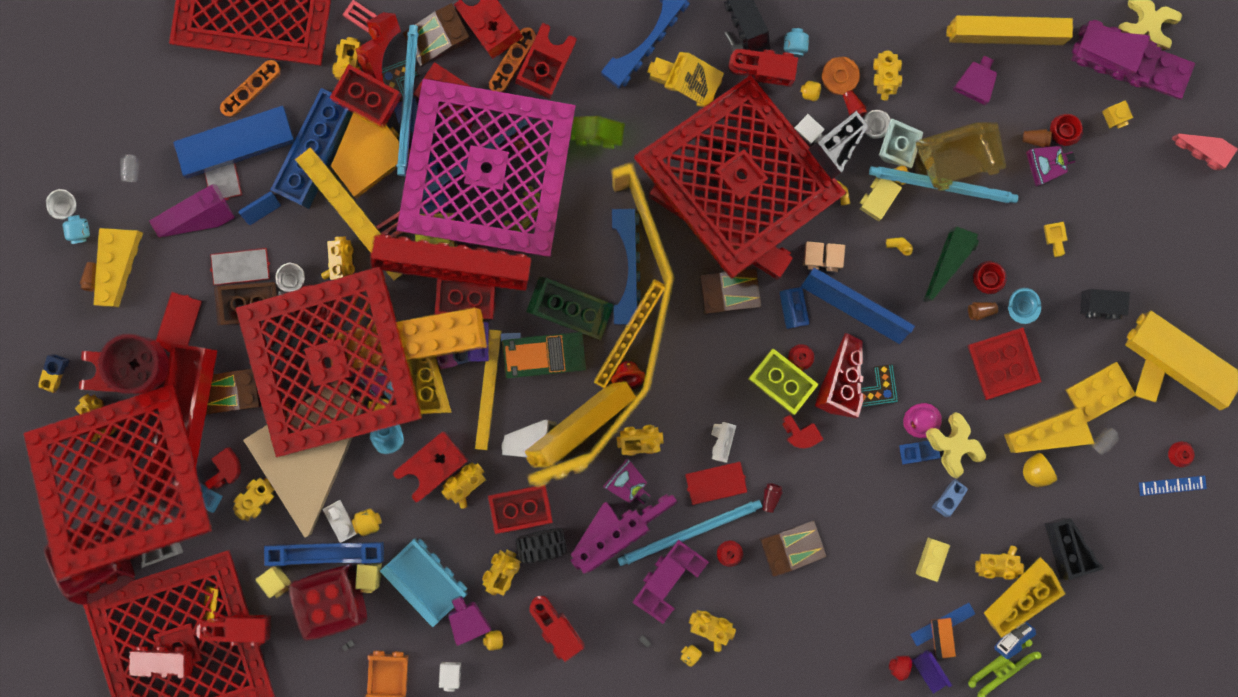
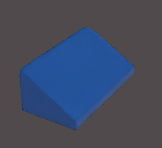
[239,192,281,225]
[779,287,809,329]

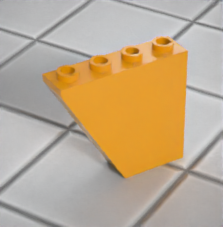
[331,113,410,199]

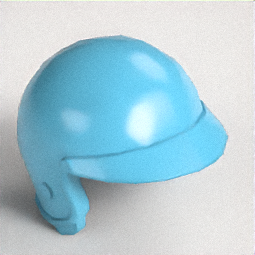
[1008,288,1041,324]
[370,424,404,454]

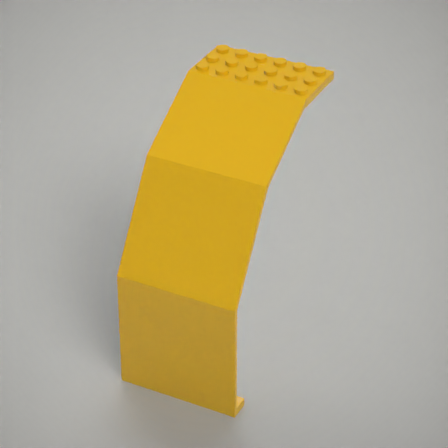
[528,164,673,486]

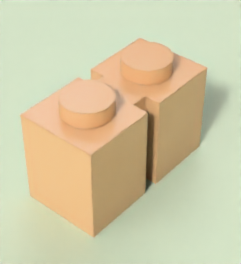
[803,242,845,272]

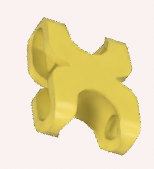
[1118,0,1182,50]
[926,412,986,478]

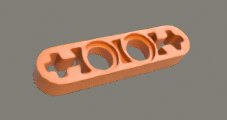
[489,27,536,93]
[220,60,281,118]

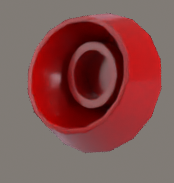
[1050,114,1083,146]
[973,261,1007,294]

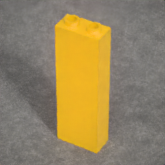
[947,15,1073,45]
[1125,311,1238,410]
[524,382,636,467]

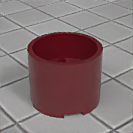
[98,334,169,394]

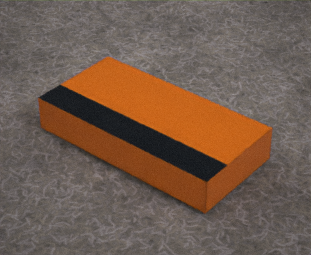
[931,618,956,659]

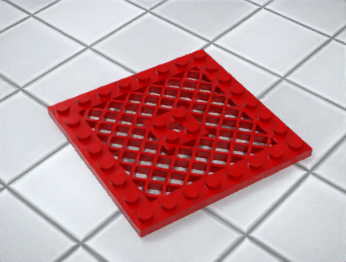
[169,0,331,66]
[634,75,847,279]
[236,267,422,457]
[23,384,212,581]
[83,550,275,697]

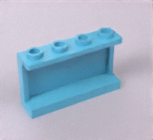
[380,538,468,627]

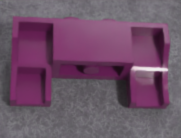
[632,539,709,624]

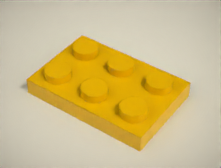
[1066,362,1135,422]

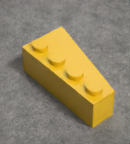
[94,228,143,308]
[407,357,452,414]
[1004,407,1095,453]
[984,557,1065,638]

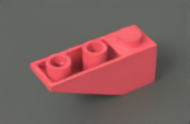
[1172,134,1238,170]

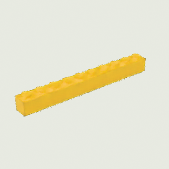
[594,279,665,388]
[475,329,502,450]

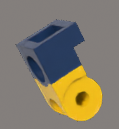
[39,354,70,393]

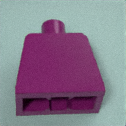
[953,56,997,105]
[449,596,491,646]

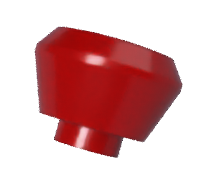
[788,344,814,370]
[1168,441,1195,467]
[717,541,743,567]
[889,656,912,681]

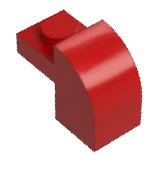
[782,414,824,448]
[205,447,241,490]

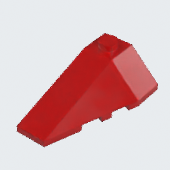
[815,333,863,418]

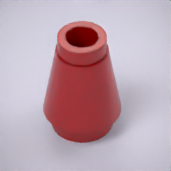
[843,90,867,117]

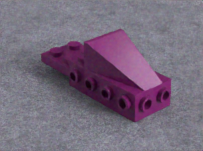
[1071,20,1195,100]
[571,494,678,574]

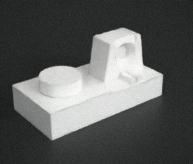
[711,422,736,463]
[322,500,356,543]

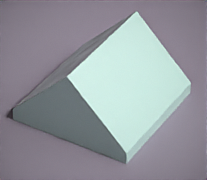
[879,119,923,168]

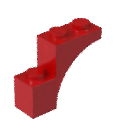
[355,12,401,83]

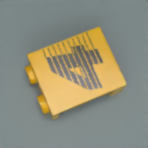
[664,52,724,107]

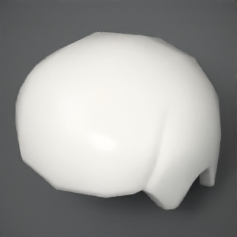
[863,110,890,139]
[46,189,76,220]
[275,263,305,293]

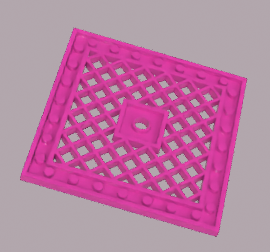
[397,79,575,257]

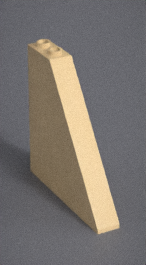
[244,379,364,538]

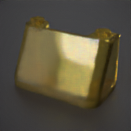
[915,122,1006,191]

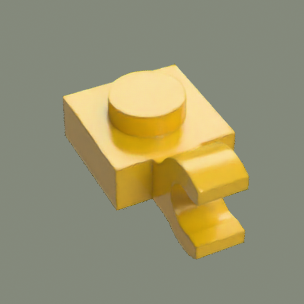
[1043,222,1068,257]

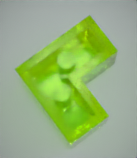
[570,116,625,149]

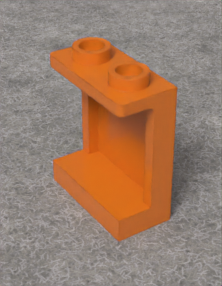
[365,651,409,697]

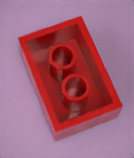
[330,64,402,129]
[435,278,497,320]
[488,484,553,534]

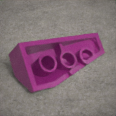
[149,184,235,238]

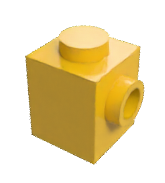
[648,57,674,85]
[1102,100,1133,129]

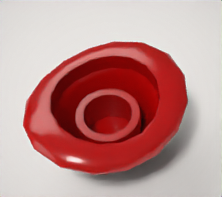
[611,361,646,390]

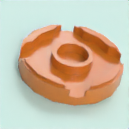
[821,57,860,95]

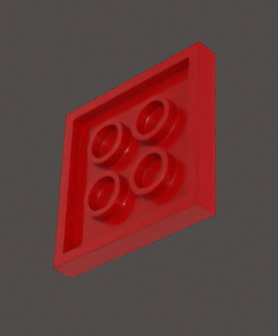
[967,327,1041,400]

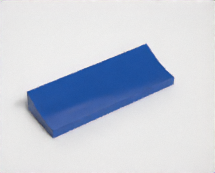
[270,88,353,209]
[173,106,295,179]
[801,268,915,344]

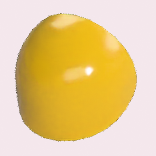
[1023,453,1057,487]

